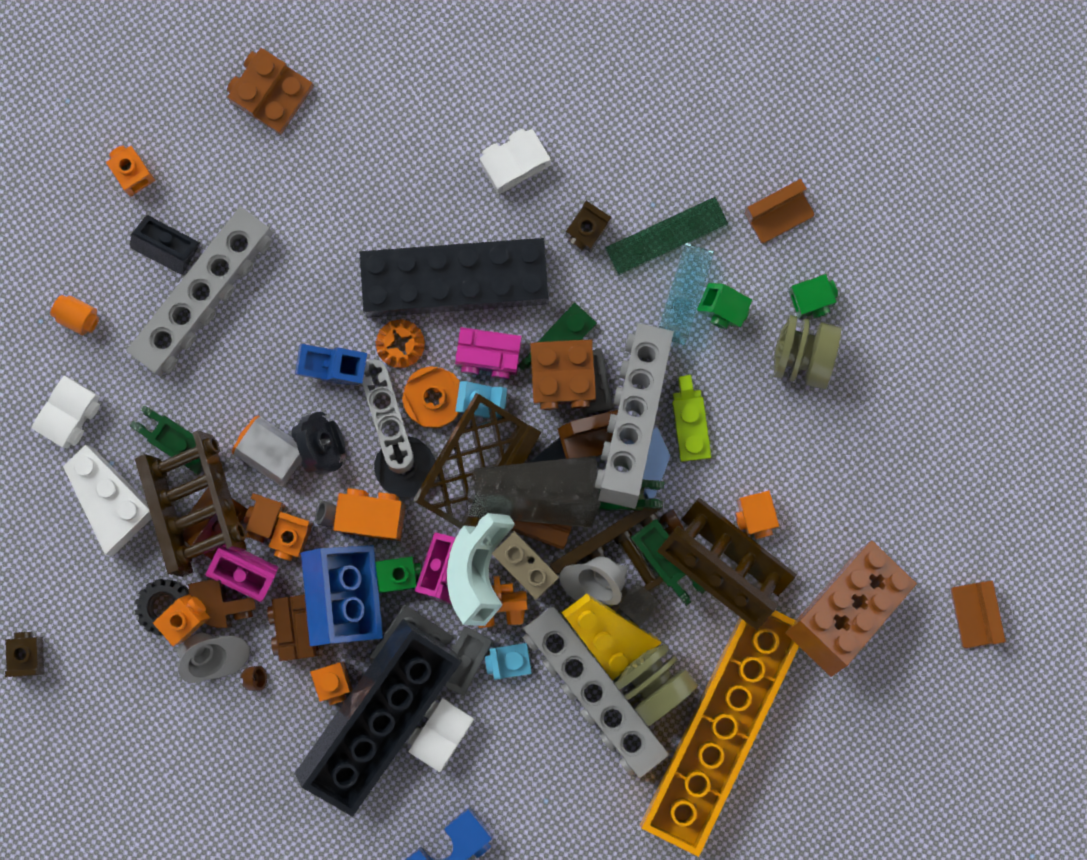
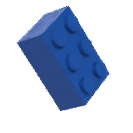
[301,545,383,646]

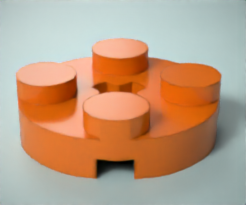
[402,366,460,429]

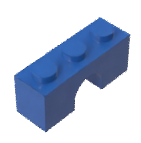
[405,807,493,860]

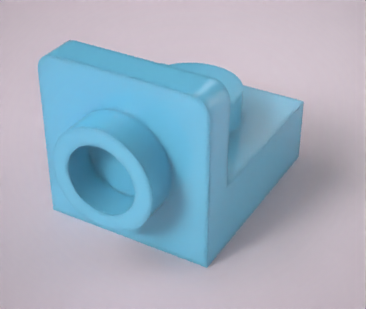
[455,381,507,418]
[485,643,532,680]

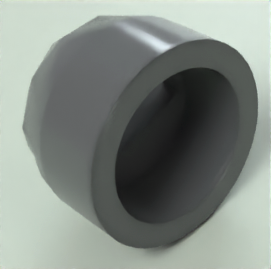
[315,501,337,527]

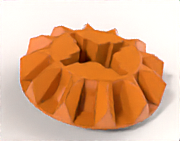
[375,319,425,368]

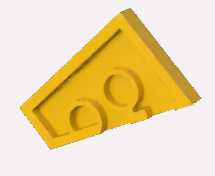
[562,594,662,680]

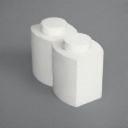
[479,129,551,194]
[31,376,100,449]
[407,698,475,772]

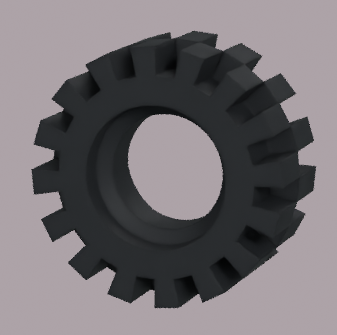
[135,579,189,635]

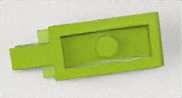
[672,375,711,463]

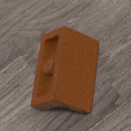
[744,179,815,244]
[951,580,1006,648]

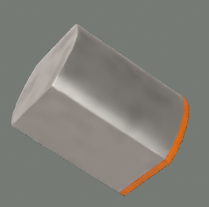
[232,415,302,486]

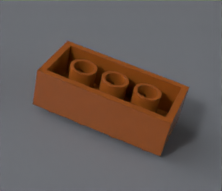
[785,540,917,677]

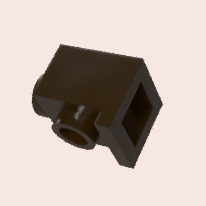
[565,200,612,253]
[5,631,44,677]

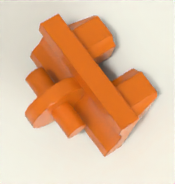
[478,575,528,628]

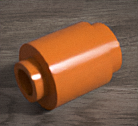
[50,295,99,336]

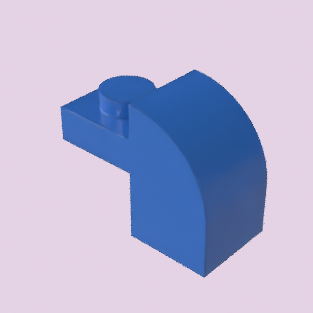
[295,344,367,385]

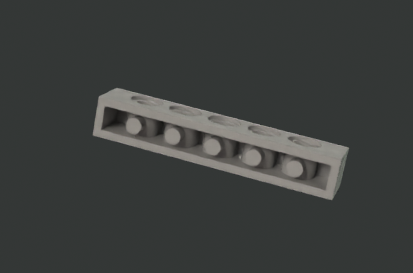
[126,206,273,377]
[595,323,674,509]
[523,605,669,778]

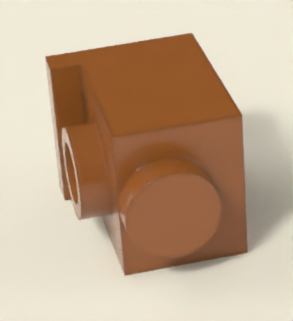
[244,493,286,543]

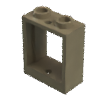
[492,531,559,600]

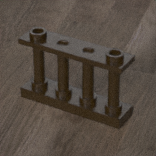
[135,430,247,577]
[657,497,797,630]
[549,498,664,612]

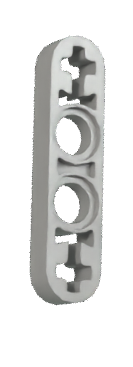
[362,359,414,473]

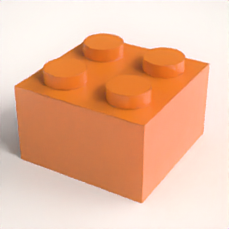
[333,488,406,541]

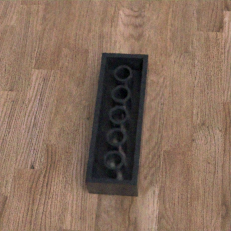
[359,238,549,318]
[295,619,462,817]

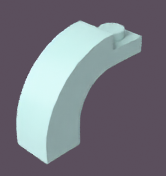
[447,513,515,626]

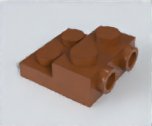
[227,48,314,135]
[530,339,596,410]

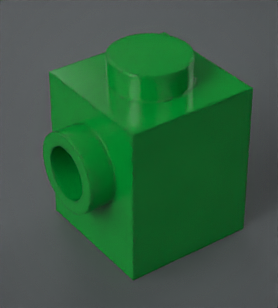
[788,274,838,319]
[697,283,753,330]
[375,556,422,593]

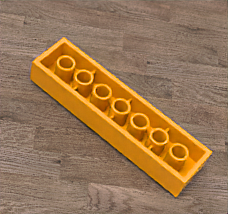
[640,610,799,857]

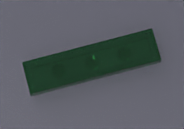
[605,197,728,276]

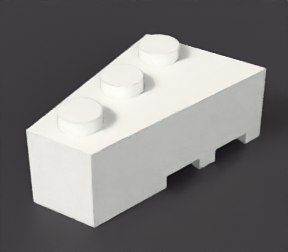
[63,445,152,556]

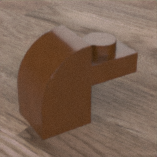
[188,579,260,628]

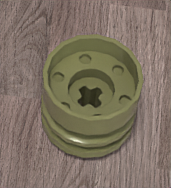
[773,315,841,390]
[614,643,699,726]

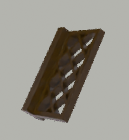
[413,393,542,529]

